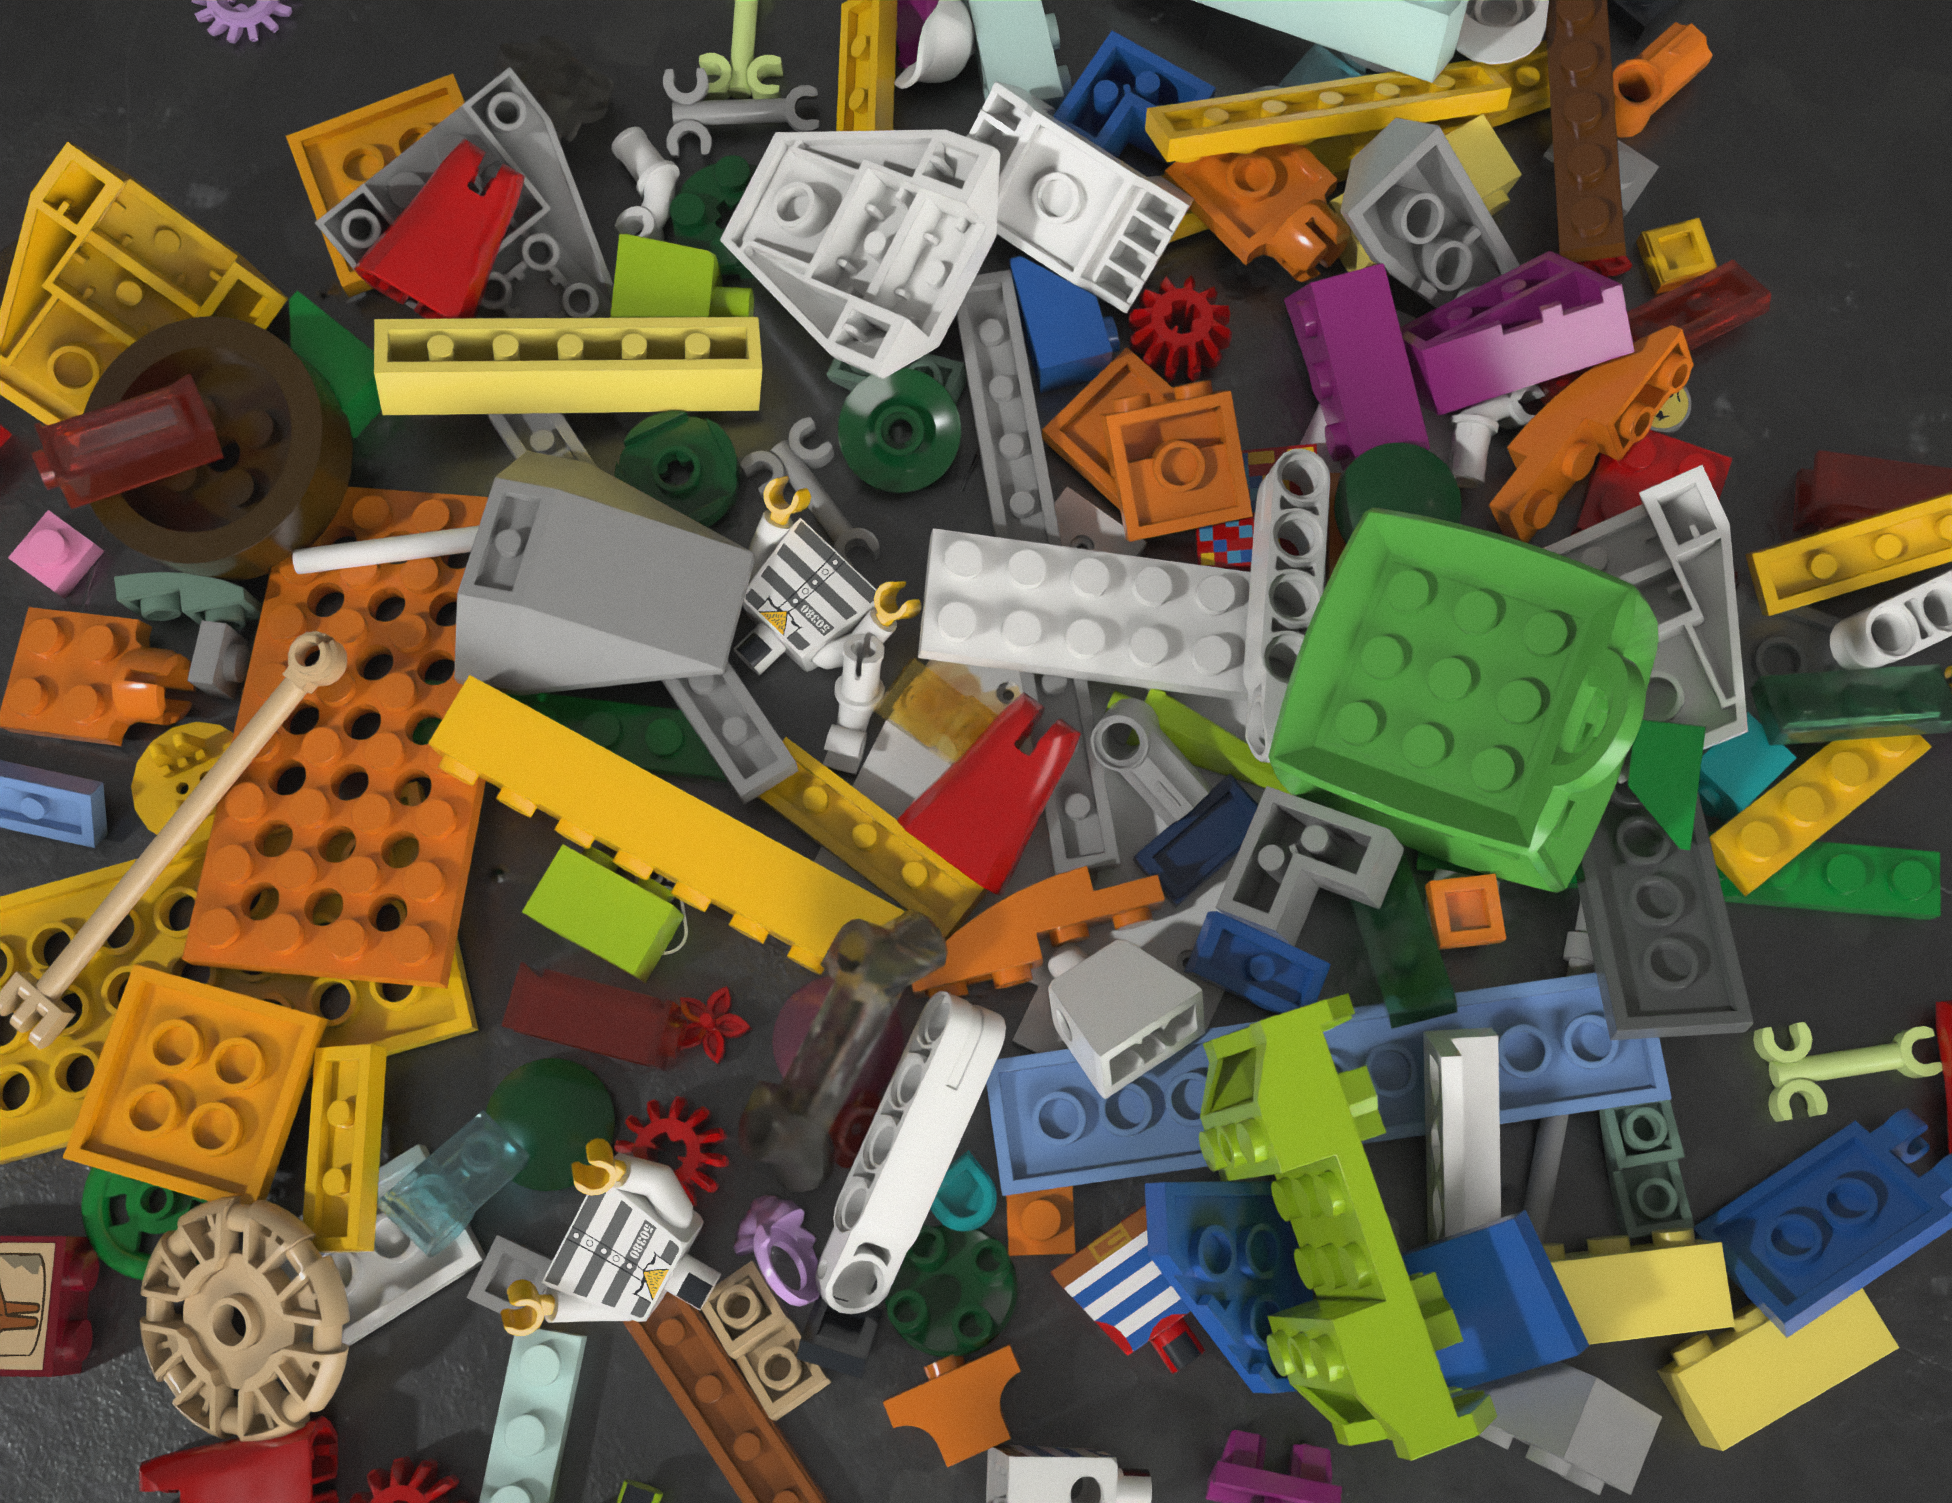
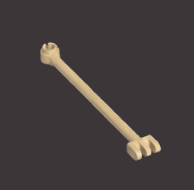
[0,631,347,1049]

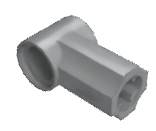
[1090,698,1212,826]

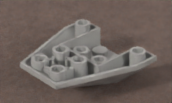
[315,67,614,318]
[454,451,755,696]

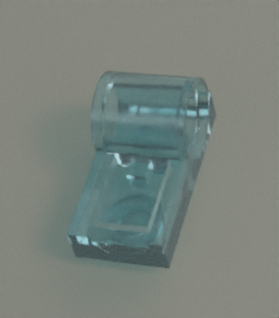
[379,1110,530,1258]

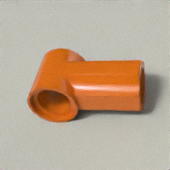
[1613,22,1713,138]

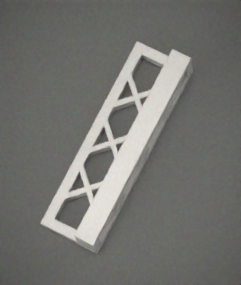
[1423,1027,1501,1243]

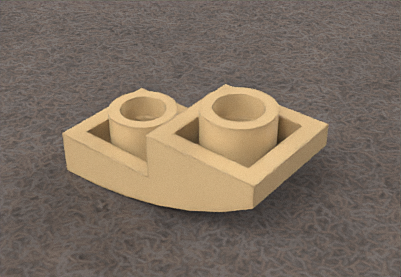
[702,1261,832,1421]

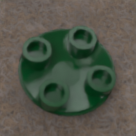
[1334,442,1462,544]
[484,1058,617,1191]
[885,1225,1018,1357]

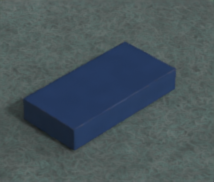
[1133,774,1258,908]

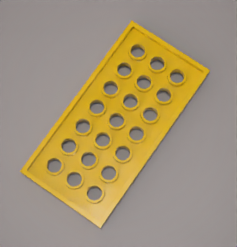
[0,781,479,1165]

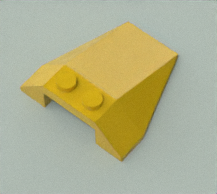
[0,141,288,445]

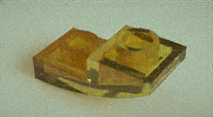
[873,658,998,765]

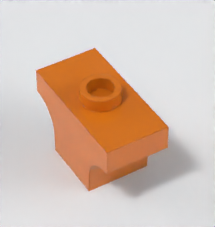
[883,1343,1021,1468]

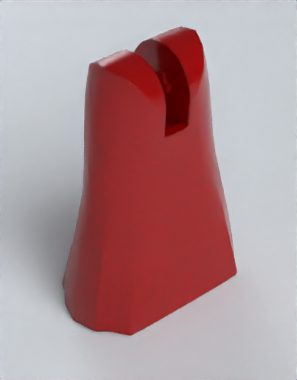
[354,138,525,319]
[897,692,1081,896]
[139,1415,339,1503]

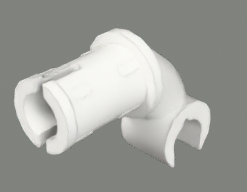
[611,126,680,241]
[1447,384,1545,488]
[823,634,885,774]

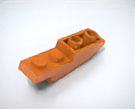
[1489,325,1694,543]
[910,866,1165,999]

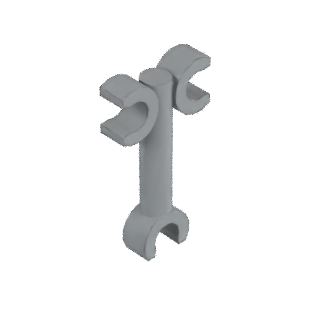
[663,68,819,158]
[740,417,881,568]

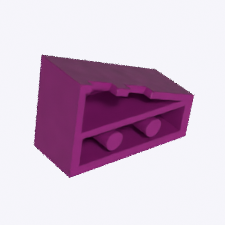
[1400,251,1634,416]
[1284,263,1431,471]

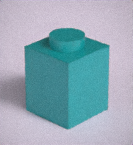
[1698,712,1796,823]

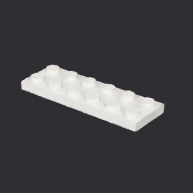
[918,528,1296,701]

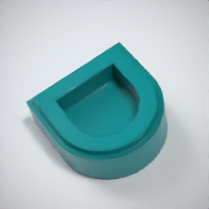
[930,1150,997,1232]

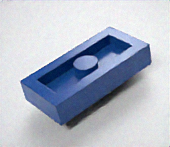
[1184,911,1331,1015]

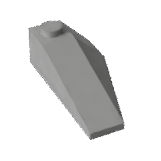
[1340,118,1520,308]

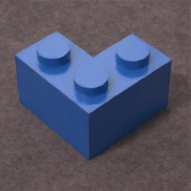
[1053,31,1216,166]

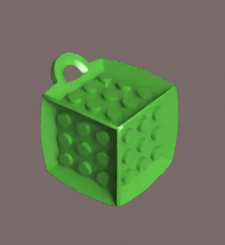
[1268,508,1659,893]

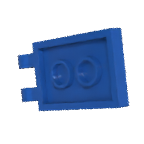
[1694,1108,1952,1338]
[1401,1210,1589,1389]

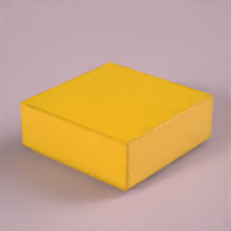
[1636,218,1719,295]

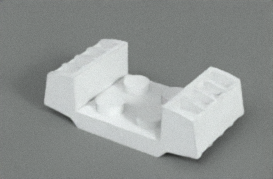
[966,81,1194,314]

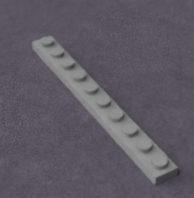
[956,269,1121,875]

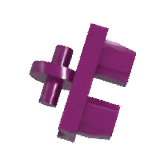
[1205,1430,1342,1503]

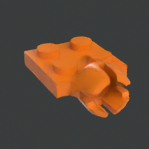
[1164,143,1351,282]
[0,607,196,746]

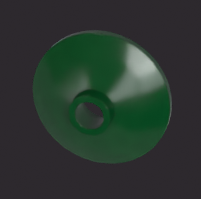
[838,368,961,493]

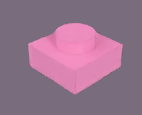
[8,510,104,599]

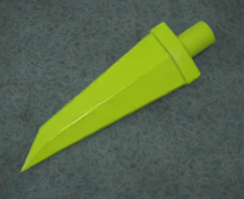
[1104,688,1292,795]

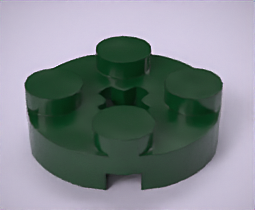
[670,155,758,279]
[614,410,740,527]

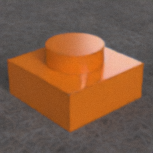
[1425,874,1506,950]
[1006,1186,1076,1256]

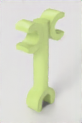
[699,0,784,101]
[1753,1022,1943,1122]

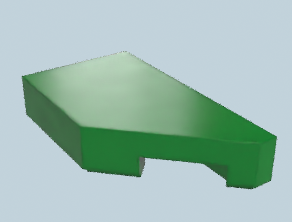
[1628,719,1706,850]

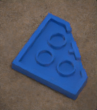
[1145,1181,1313,1394]

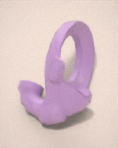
[733,1195,820,1307]

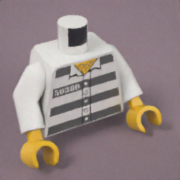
[734,476,922,676]
[500,1138,721,1336]

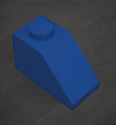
[1009,256,1120,394]

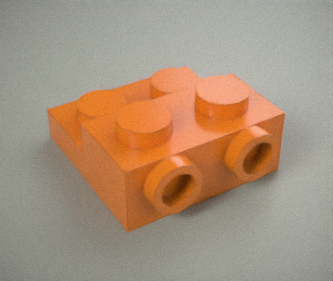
[1100,380,1253,542]

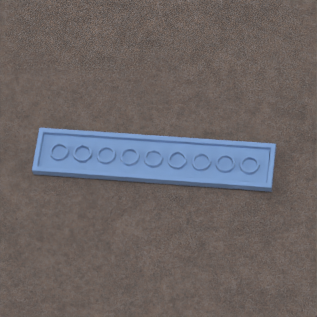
[986,972,1672,1196]

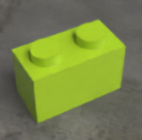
[522,844,685,983]

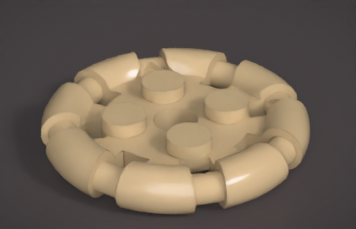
[139,1196,350,1442]

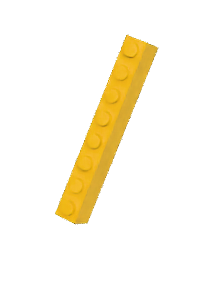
[428,675,937,1007]

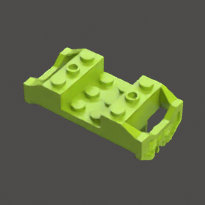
[1199,993,1497,1461]

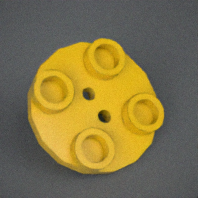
[131,722,233,846]

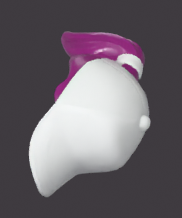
[894,0,976,89]

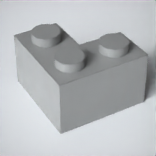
[1215,786,1404,947]
[1462,1361,1662,1495]

